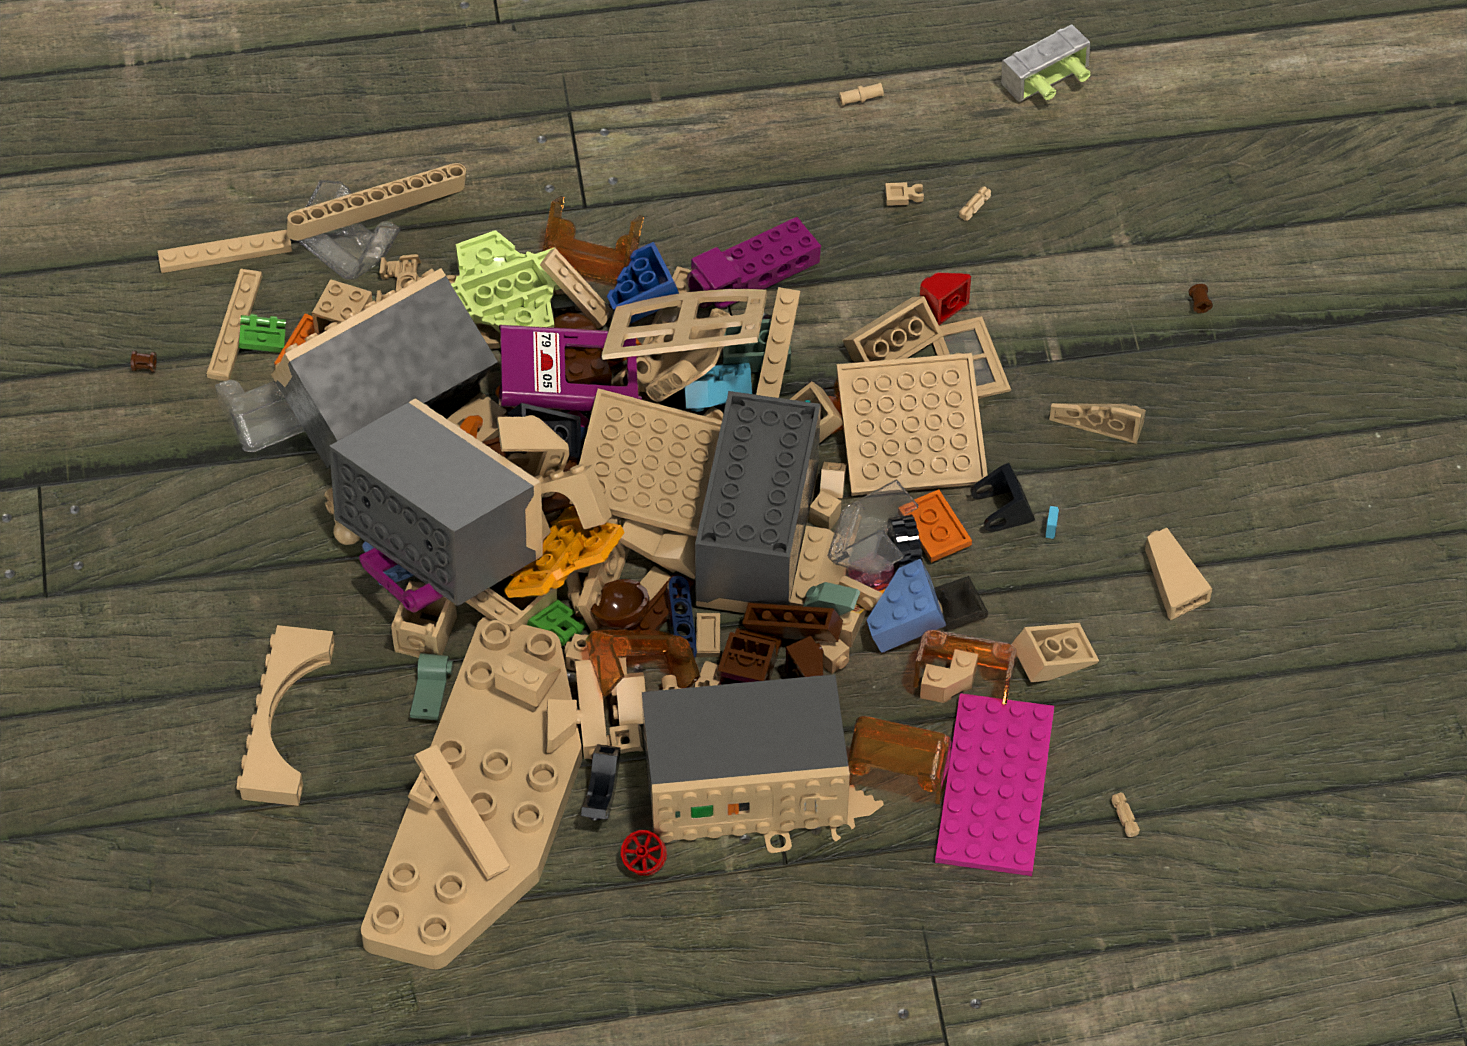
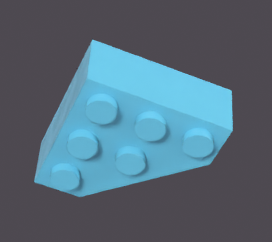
[683,363,752,411]

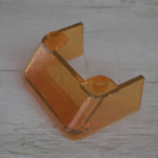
[542,196,644,284]
[913,629,1017,705]
[585,630,701,696]
[848,716,951,805]

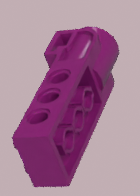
[687,217,821,309]

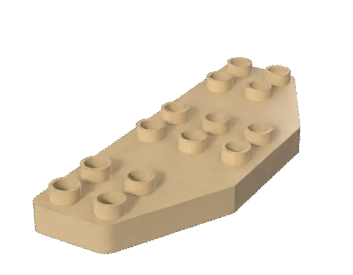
[361,617,582,969]

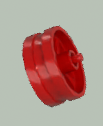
[621,830,667,876]

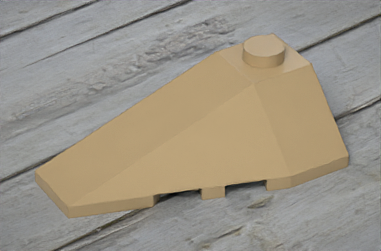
[1049,403,1146,444]

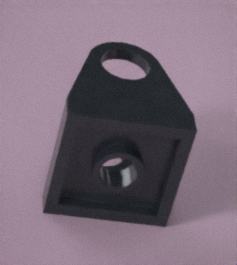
[970,463,1035,532]

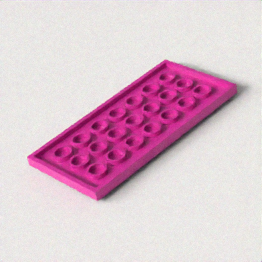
[935,693,1054,876]

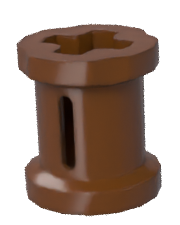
[1188,284,1213,313]
[131,350,157,372]

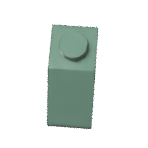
[803,582,860,616]

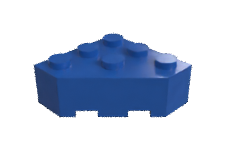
[607,242,679,324]

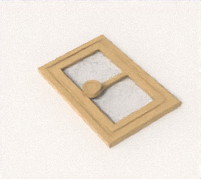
[928,316,1011,399]

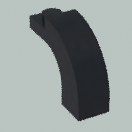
[581,744,621,820]

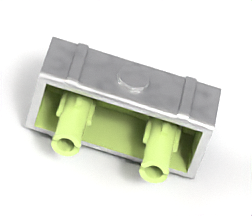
[1001,24,1090,102]

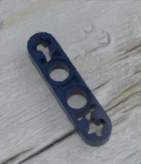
[666,576,697,665]

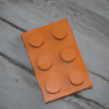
[898,489,972,563]

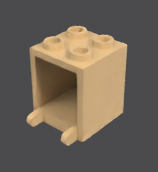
[312,279,373,335]
[391,581,457,658]

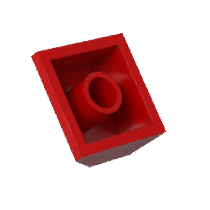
[920,272,971,325]

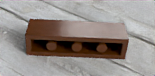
[742,603,843,642]

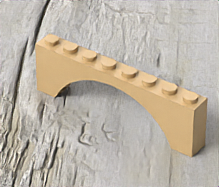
[237,625,335,806]

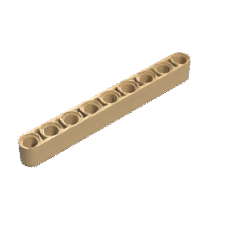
[287,163,466,240]

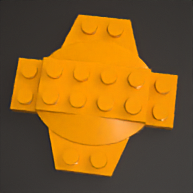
[504,506,625,598]

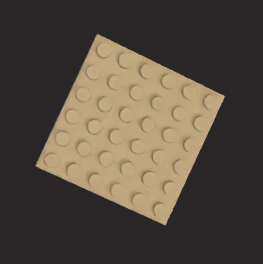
[836,353,988,496]
[569,388,722,537]

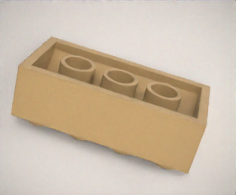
[842,296,944,363]
[790,526,851,606]

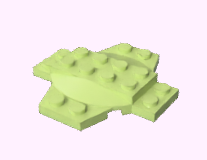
[451,230,561,333]

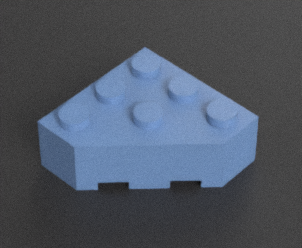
[867,559,946,653]

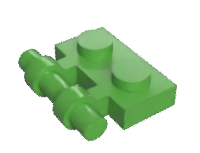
[238,314,286,353]
[527,600,587,646]

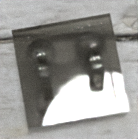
[934,576,988,632]

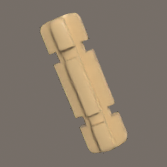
[959,186,991,221]
[1111,792,1140,838]

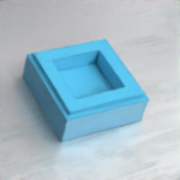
[1045,506,1059,539]

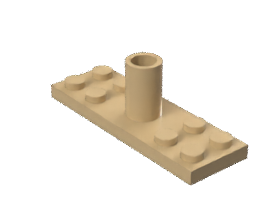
[577,515,630,633]

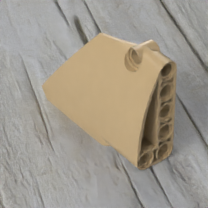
[611,315,723,403]

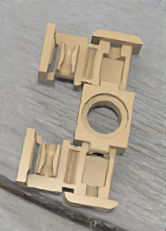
[376,254,421,303]

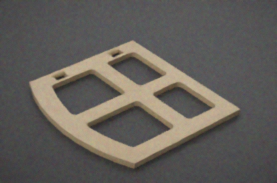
[602,289,767,360]

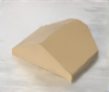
[652,531,696,579]

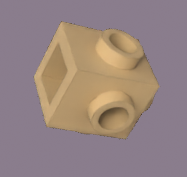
[564,633,600,671]

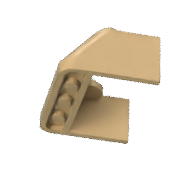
[497,415,569,498]
[466,588,557,630]

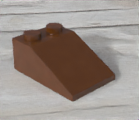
[785,636,824,679]

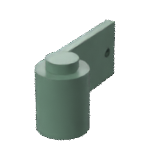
[410,653,454,720]

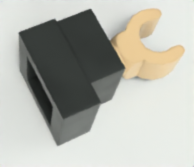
[552,290,576,318]

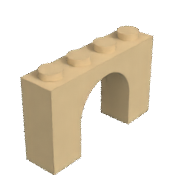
[535,464,612,540]

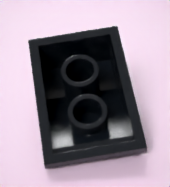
[507,403,582,460]

